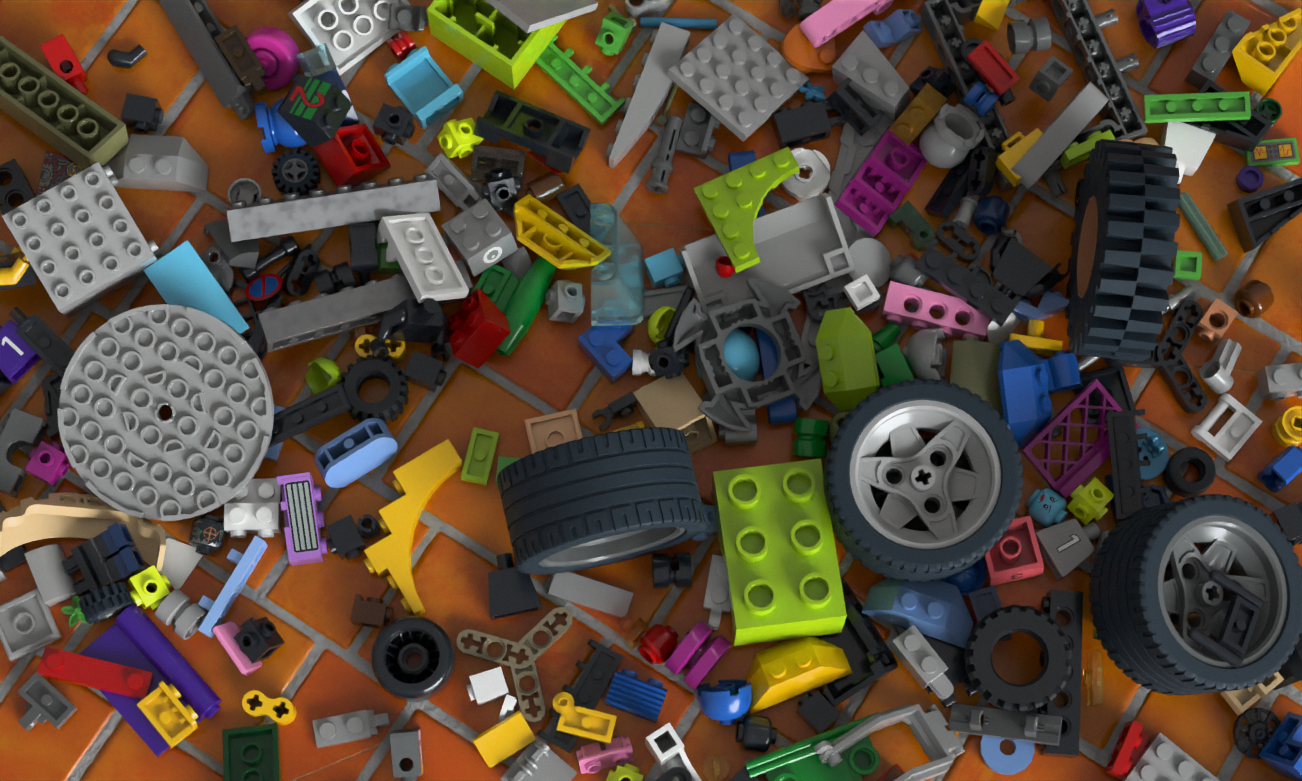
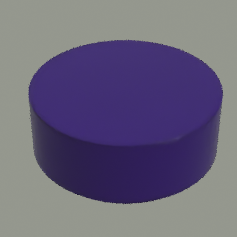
[1236,166,1264,193]

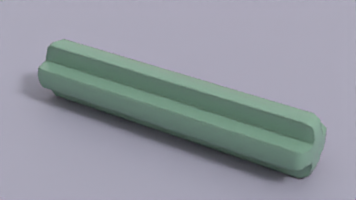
[1178,192,1227,261]

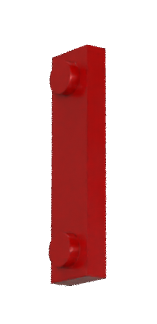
[37,646,154,700]

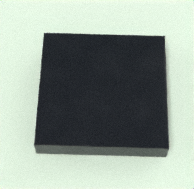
[1074,367,1136,428]

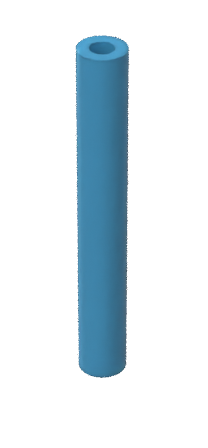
[640,17,717,29]

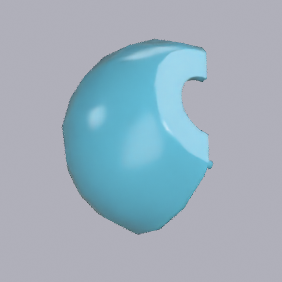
[696,328,760,382]

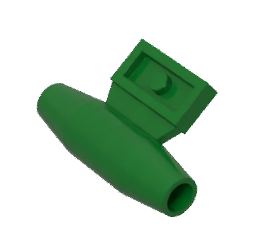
[472,256,556,357]

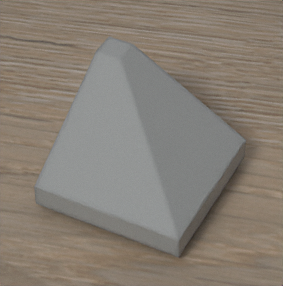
[501,246,533,280]

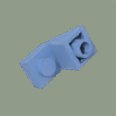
[863,9,923,48]
[1012,291,1069,324]

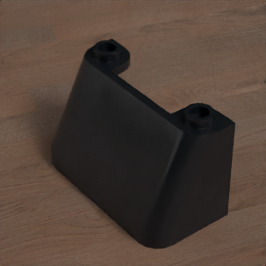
[815,576,898,707]

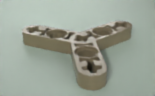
[456,607,573,723]

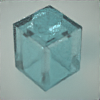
[296,43,336,78]

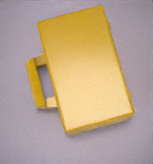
[996,128,1043,187]

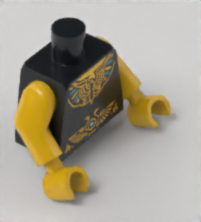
[0,246,37,290]

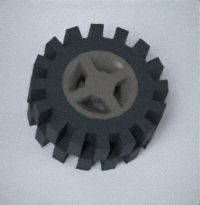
[272,148,321,196]
[78,582,134,624]

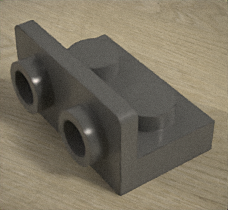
[676,102,721,160]

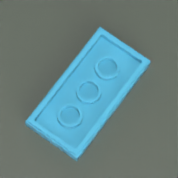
[143,240,250,334]

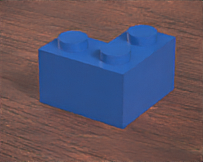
[578,304,635,385]
[1259,712,1302,781]

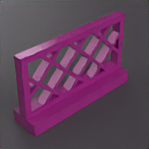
[1020,379,1140,498]

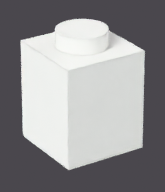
[466,666,509,706]

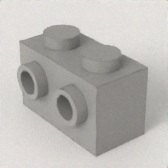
[1256,363,1302,401]

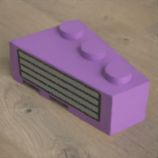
[277,472,328,566]

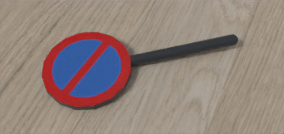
[245,244,312,303]

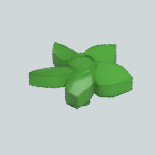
[61,595,88,627]

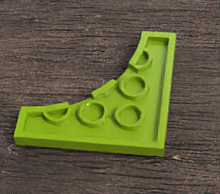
[693,147,800,273]

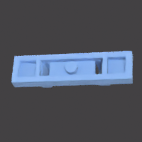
[198,536,268,639]

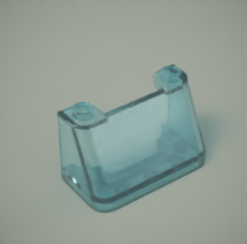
[590,203,645,326]

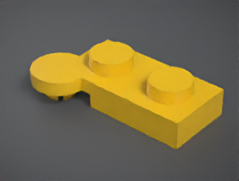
[553,692,617,744]

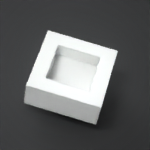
[843,274,880,311]

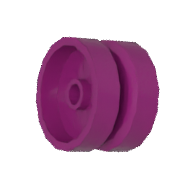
[665,619,732,690]

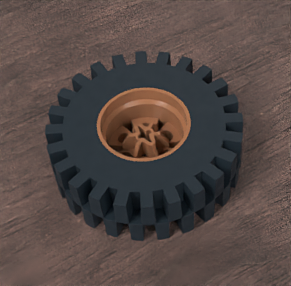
[1066,139,1180,362]

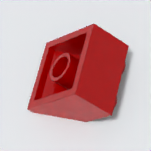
[313,124,391,187]

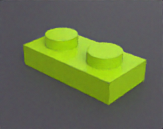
[1060,130,1115,169]
[461,427,500,486]

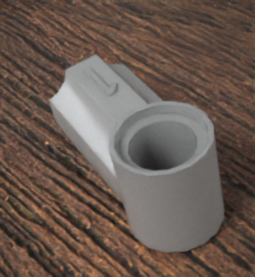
[1199,338,1242,394]

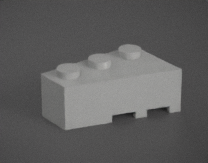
[832,30,910,121]

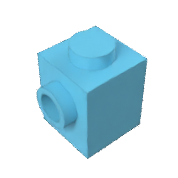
[644,248,685,290]

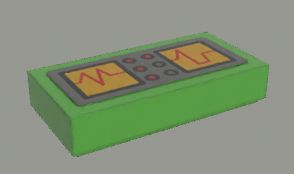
[1244,138,1300,168]

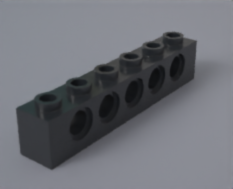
[1037,590,1083,758]

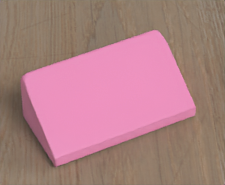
[213,622,262,676]

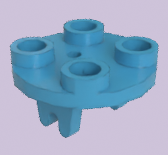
[1137,428,1169,480]

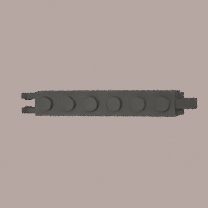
[159,0,256,120]

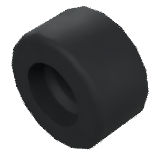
[1163,447,1216,498]

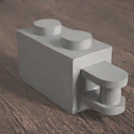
[889,625,954,699]

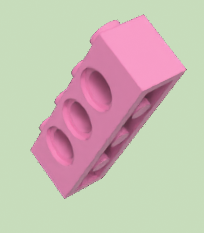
[880,281,990,342]

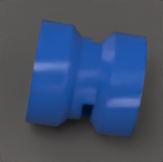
[963,81,1000,118]

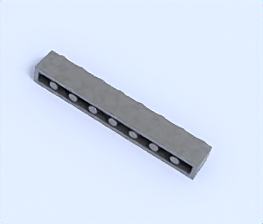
[225,173,441,242]
[258,259,473,352]

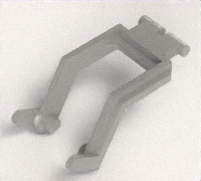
[814,704,965,781]

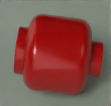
[638,624,678,664]

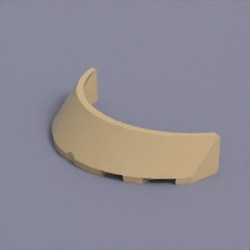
[0,492,166,571]

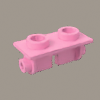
[576,736,634,774]

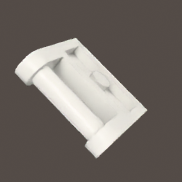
[1191,393,1263,462]

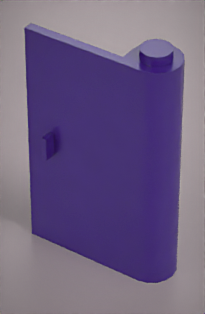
[79,604,222,757]

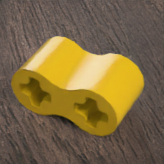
[355,334,407,363]
[242,690,297,725]

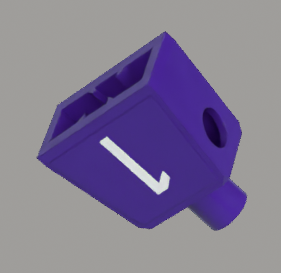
[0,320,41,385]

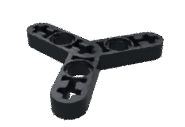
[1103,300,1207,414]

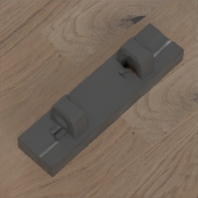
[948,703,1062,746]

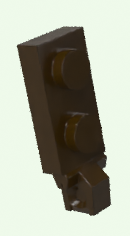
[214,25,268,96]

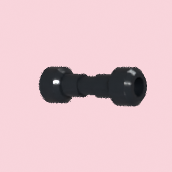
[238,235,300,283]

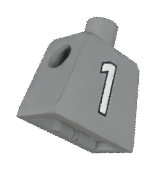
[1035,519,1101,581]

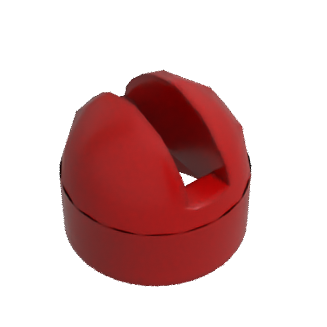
[715,256,735,278]

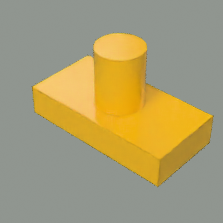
[1006,319,1063,357]

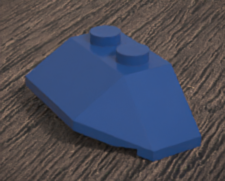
[998,340,1052,447]

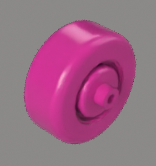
[245,26,301,90]

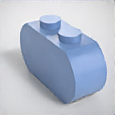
[314,418,397,488]

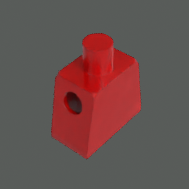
[39,33,89,95]

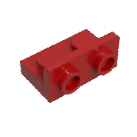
[1104,720,1150,781]

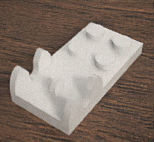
[377,212,469,303]

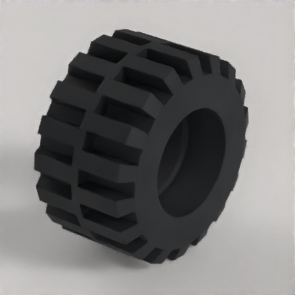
[340,355,409,425]

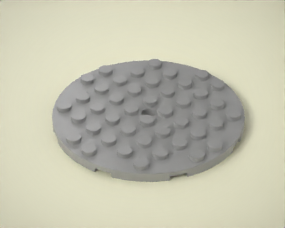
[57,304,274,521]

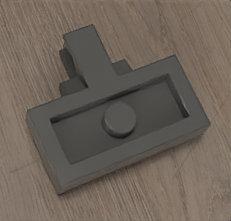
[17,671,78,731]

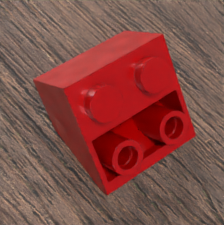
[448,288,511,369]

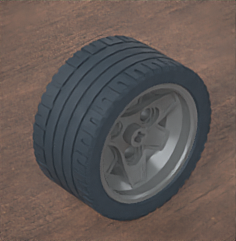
[497,427,707,575]
[1089,494,1302,695]

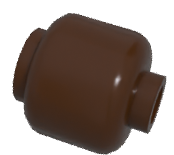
[1234,280,1274,318]

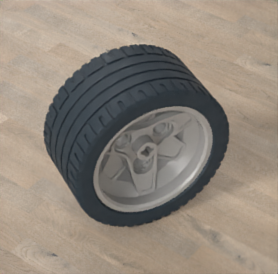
[823,378,1023,583]

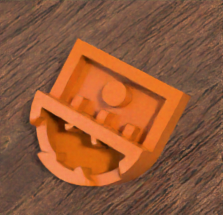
[781,22,836,75]

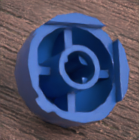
[697,679,752,725]

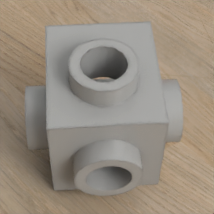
[545,280,585,324]

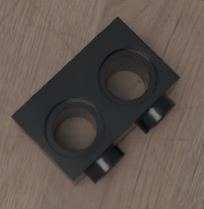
[0,158,36,215]

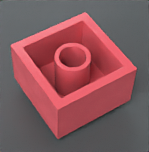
[983,516,1044,586]

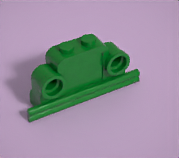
[744,712,883,781]

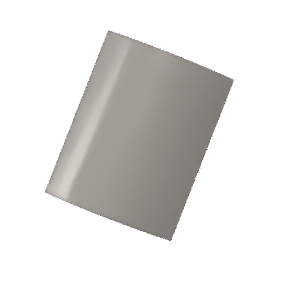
[24,544,77,607]

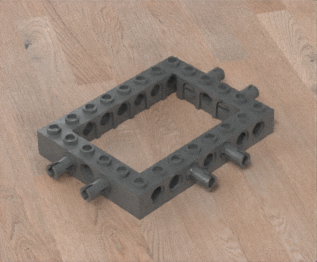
[920,0,1148,199]

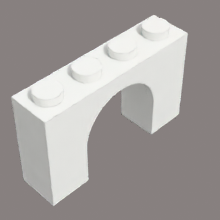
[645,722,702,781]

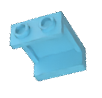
[384,46,464,130]

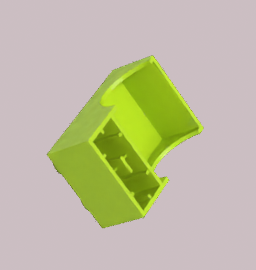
[427,0,567,89]
[711,459,847,646]

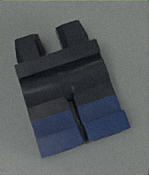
[62,522,147,597]

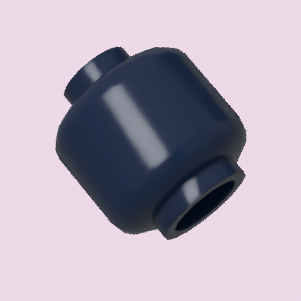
[973,195,1010,235]

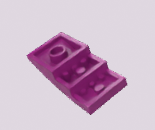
[834,126,927,237]

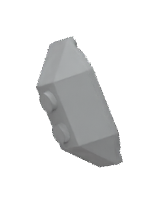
[104,134,209,192]

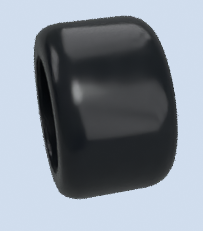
[371,616,456,702]

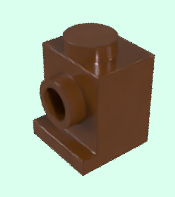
[350,594,393,629]

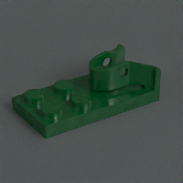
[222,723,281,781]

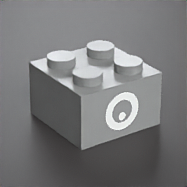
[441,198,518,277]

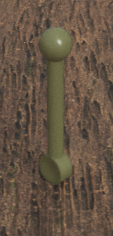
[657,81,679,126]

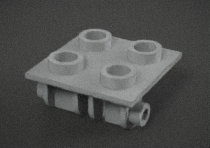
[500,737,577,781]

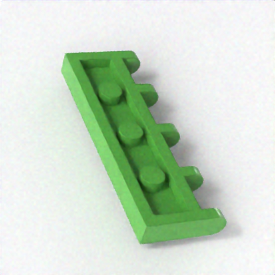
[535,34,626,126]

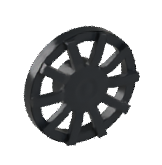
[1233,707,1281,759]

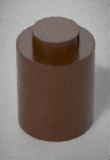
[524,170,566,204]

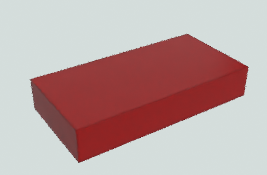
[965,39,1020,97]

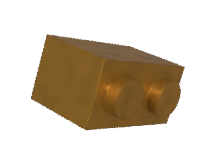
[888,83,947,146]

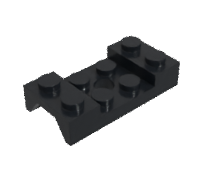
[473,90,591,174]

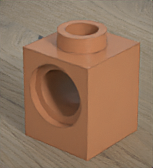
[1195,298,1238,343]

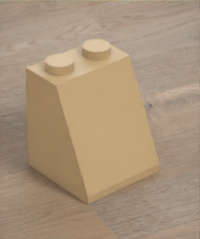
[633,371,718,456]

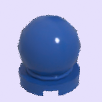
[255,98,307,154]

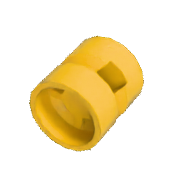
[1272,406,1302,447]

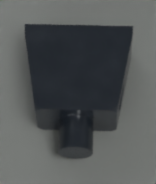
[488,553,542,620]

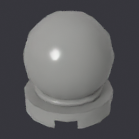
[919,103,984,168]

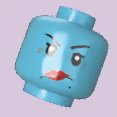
[1026,488,1068,528]

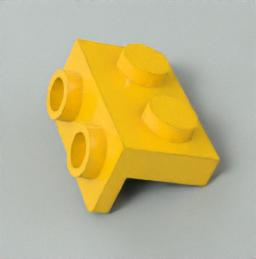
[137,680,198,749]

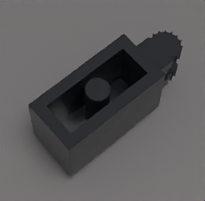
[772,101,847,150]

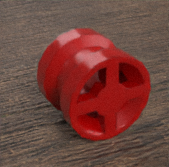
[386,30,417,62]

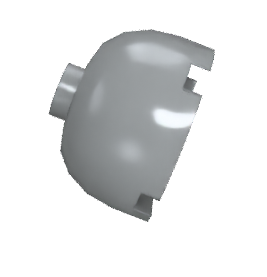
[903,328,947,381]

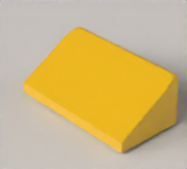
[974,0,1010,31]
[472,711,536,768]

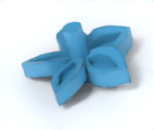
[798,81,826,102]

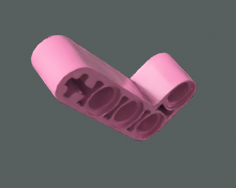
[799,0,893,48]

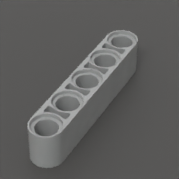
[1011,82,1109,189]

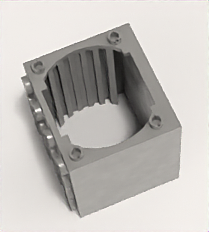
[2,162,163,318]

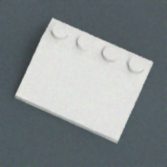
[287,0,411,75]

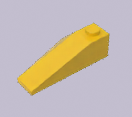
[1232,8,1302,96]

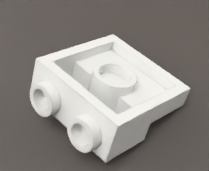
[224,478,282,538]

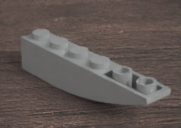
[606,22,690,169]

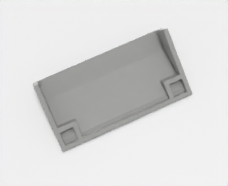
[678,193,856,314]

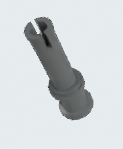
[645,116,683,194]

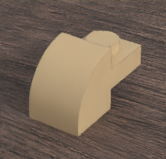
[1220,671,1284,715]

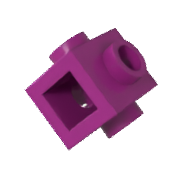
[25,441,70,487]

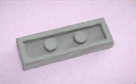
[548,572,634,620]

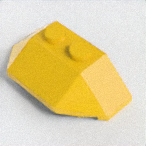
[513,194,612,270]
[746,636,853,714]

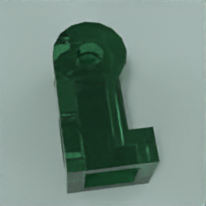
[886,200,935,251]

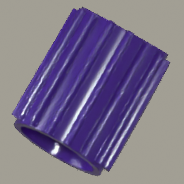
[1136,0,1196,49]

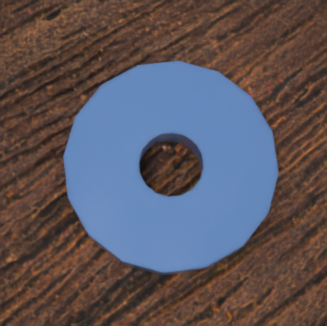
[979,736,1035,775]

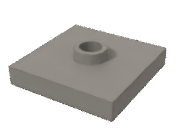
[0,588,62,661]

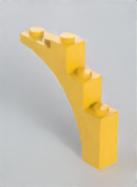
[363,439,463,616]

